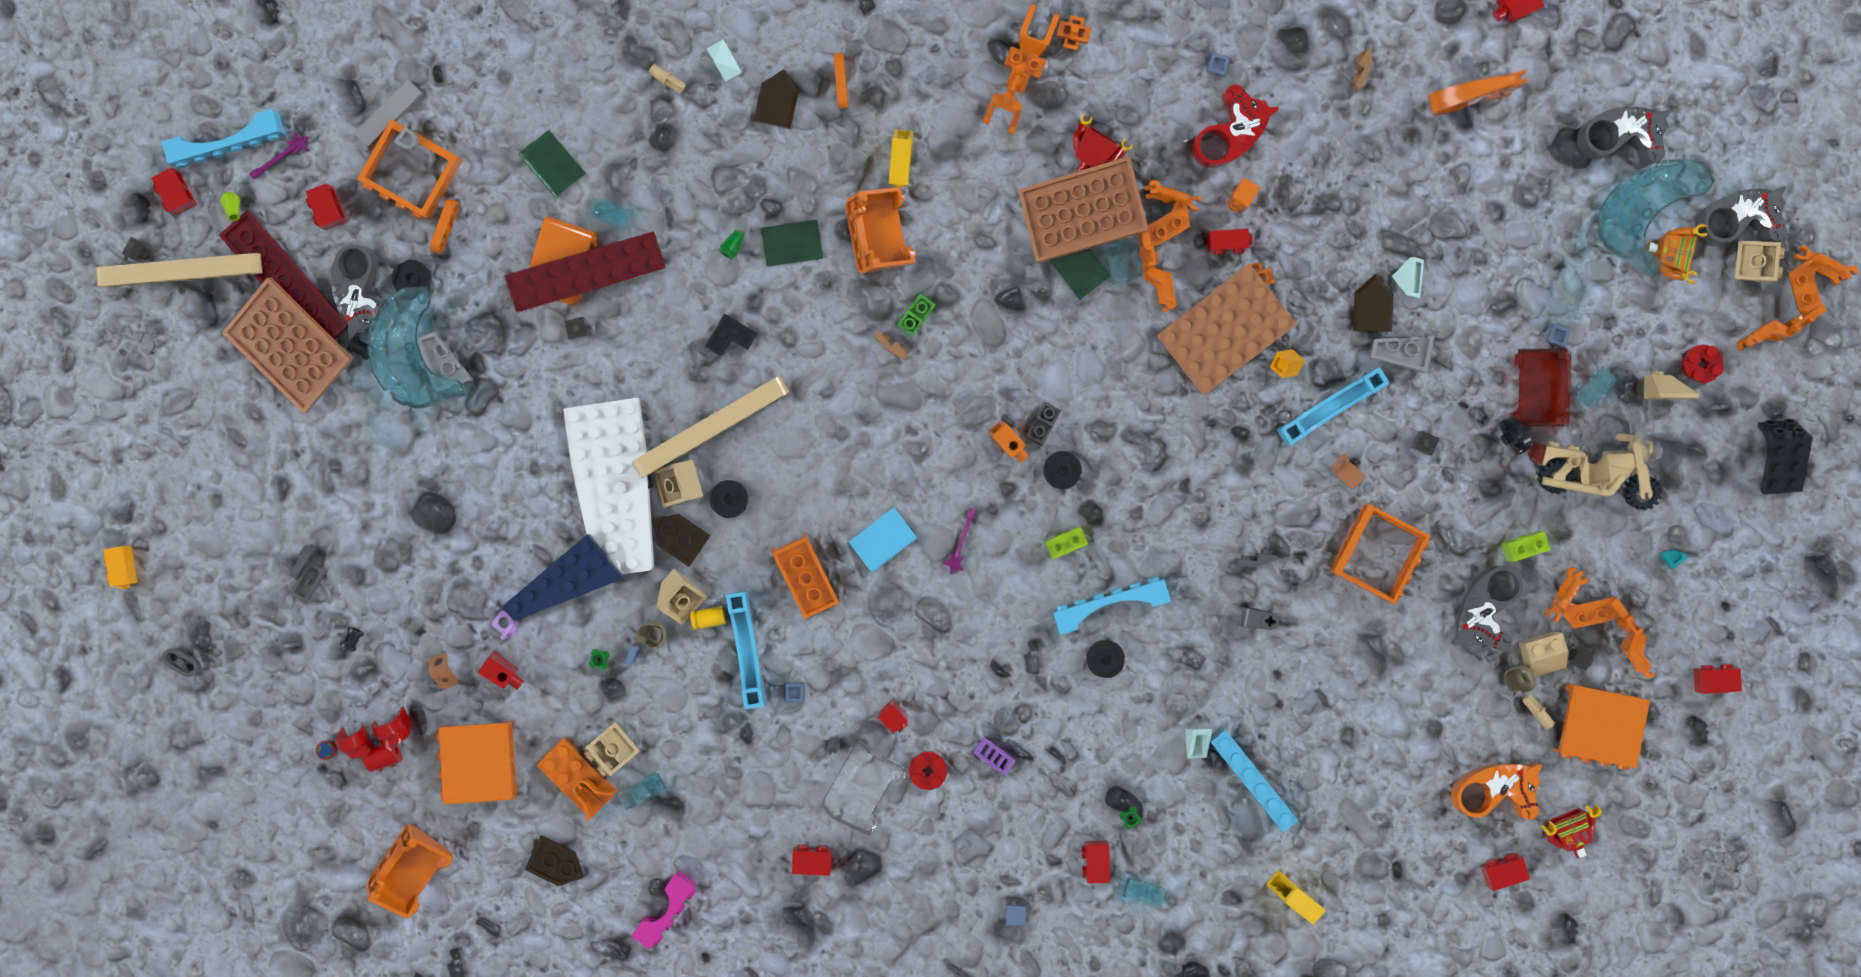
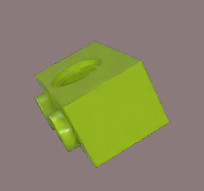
[1044,526,1088,560]
[1501,531,1551,562]

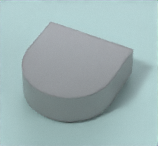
[394,126,419,151]

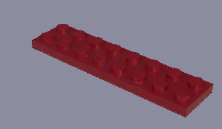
[219,210,348,340]
[504,231,666,313]

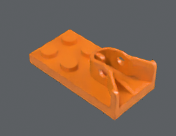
[771,532,839,619]
[536,737,619,821]

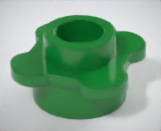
[589,649,610,670]
[1119,806,1142,829]

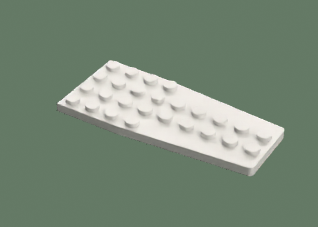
[563,398,654,574]

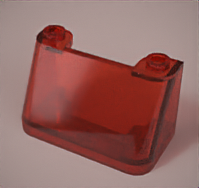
[1513,348,1572,428]

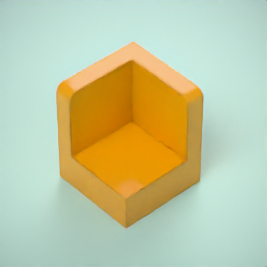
[1270,349,1305,378]

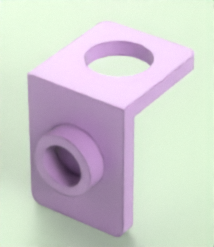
[491,610,520,640]

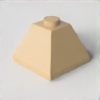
[1644,371,1699,400]
[657,569,708,625]

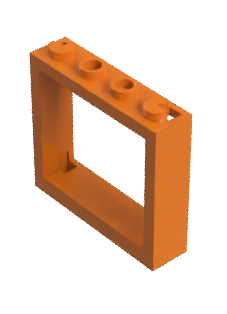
[357,119,463,220]
[1329,504,1430,604]

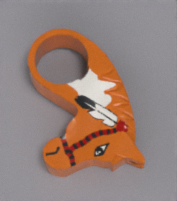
[1428,69,1529,116]
[1451,763,1543,820]

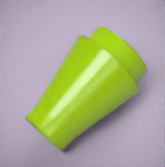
[220,192,240,221]

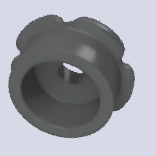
[824,737,841,755]

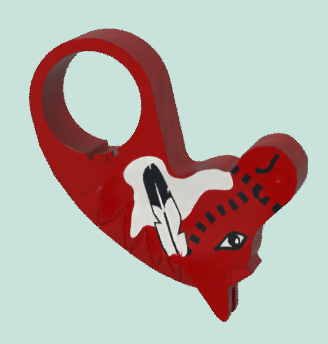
[1192,84,1279,168]

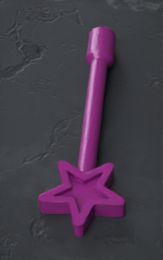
[249,132,309,179]
[943,508,976,574]

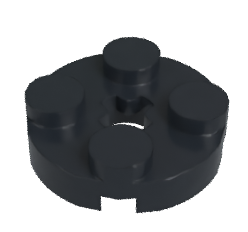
[391,259,432,299]
[1499,416,1532,455]
[1043,451,1082,489]
[709,480,749,518]
[1086,639,1125,678]

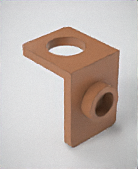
[1331,453,1366,490]
[429,652,458,689]

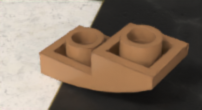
[1350,48,1372,93]
[874,330,909,360]

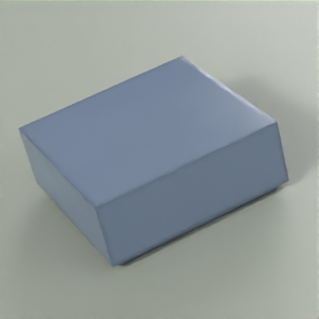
[1206,52,1230,77]
[1545,323,1571,348]
[625,644,641,666]
[785,682,805,702]
[1006,904,1026,926]

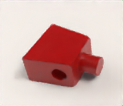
[1493,0,1545,23]
[478,650,524,690]

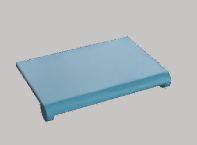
[849,507,917,573]

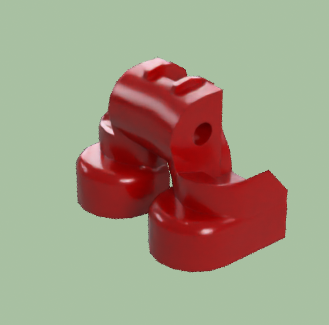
[334,706,411,772]

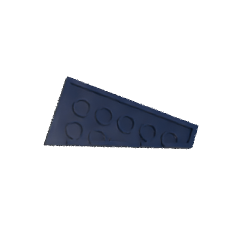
[502,534,625,621]

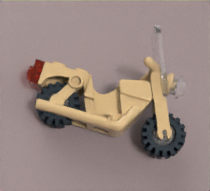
[1528,403,1663,511]

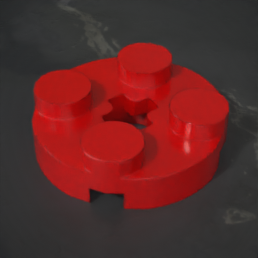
[1682,344,1724,383]
[909,751,947,790]

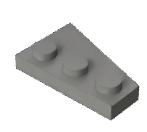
[417,332,473,393]
[1369,336,1435,374]

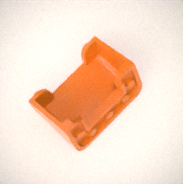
[845,187,915,274]
[529,216,598,307]
[366,824,453,919]

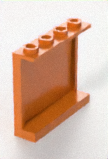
[1554,683,1650,770]
[436,721,517,804]

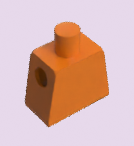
[987,420,1029,463]

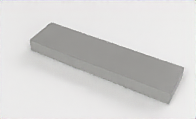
[354,79,424,148]

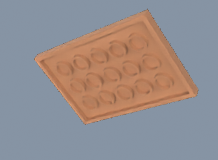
[1018,156,1149,264]
[1156,263,1297,396]
[222,278,353,414]

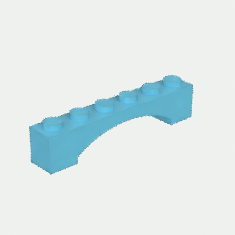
[161,109,285,168]
[1276,367,1390,446]
[1052,576,1171,635]
[726,590,766,709]
[1210,727,1298,833]

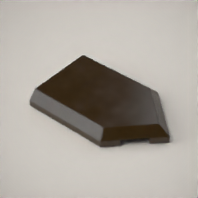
[753,69,799,129]
[1353,274,1394,332]
[652,514,711,567]
[524,835,584,886]

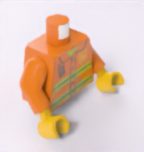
[1645,224,1708,285]

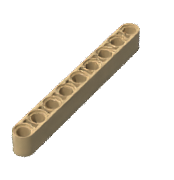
[95,253,263,287]
[632,376,790,479]

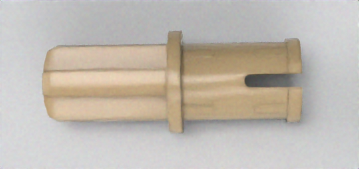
[649,64,686,93]
[1522,694,1555,730]

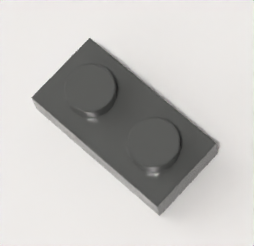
[289,561,328,603]

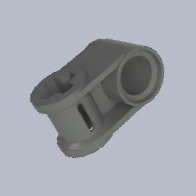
[1240,607,1279,630]

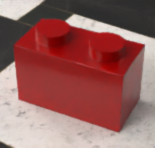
[151,167,197,215]
[305,183,347,230]
[1693,663,1742,694]
[878,699,908,734]
[1081,840,1110,884]
[792,844,832,876]
[1481,853,1530,891]

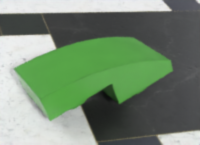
[897,293,936,337]

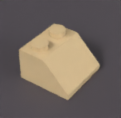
[653,460,703,508]
[1518,631,1568,677]

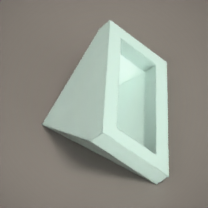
[707,40,742,83]
[1392,257,1424,298]
[1185,729,1212,759]

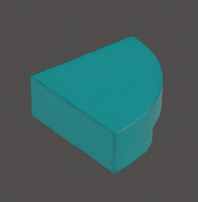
[1659,550,1689,569]

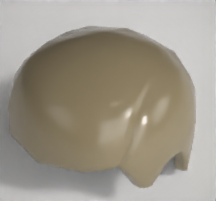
[635,621,667,649]
[1504,665,1536,694]

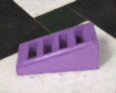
[973,737,1016,776]

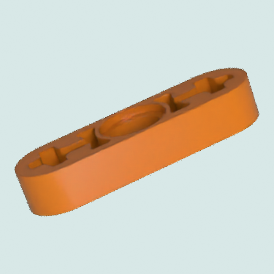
[834,52,848,109]
[430,199,460,254]

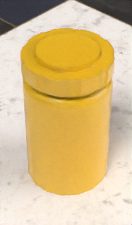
[690,605,727,630]

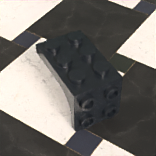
[1757,419,1813,494]

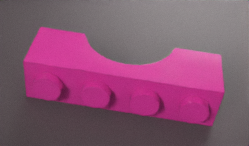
[631,870,697,950]

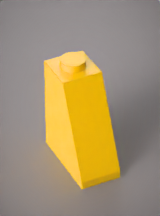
[889,129,914,188]
[1266,870,1326,925]

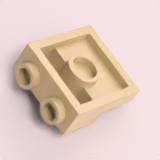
[1734,241,1785,283]
[584,722,640,777]

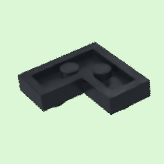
[705,314,758,356]

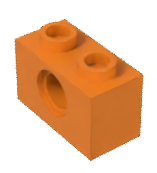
[1226,177,1261,213]

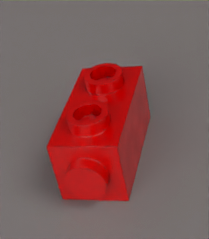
[1207,228,1252,255]

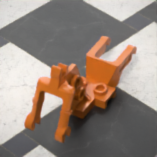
[982,3,1061,135]
[1138,180,1202,312]
[1736,245,1859,351]
[1544,567,1655,678]

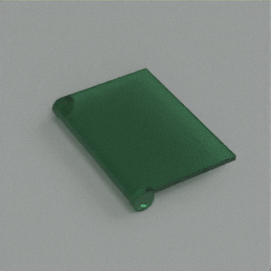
[518,130,586,198]
[761,219,823,267]
[1050,249,1111,300]

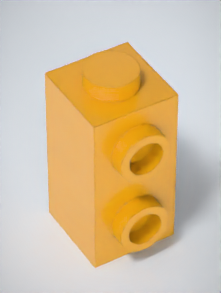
[103,545,138,590]

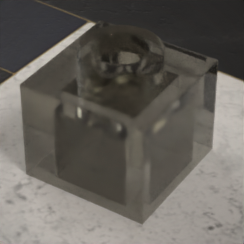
[122,237,153,263]
[564,317,590,341]
[1410,431,1440,456]
[1567,645,1594,671]

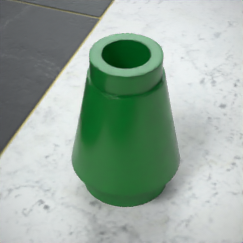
[719,230,745,260]

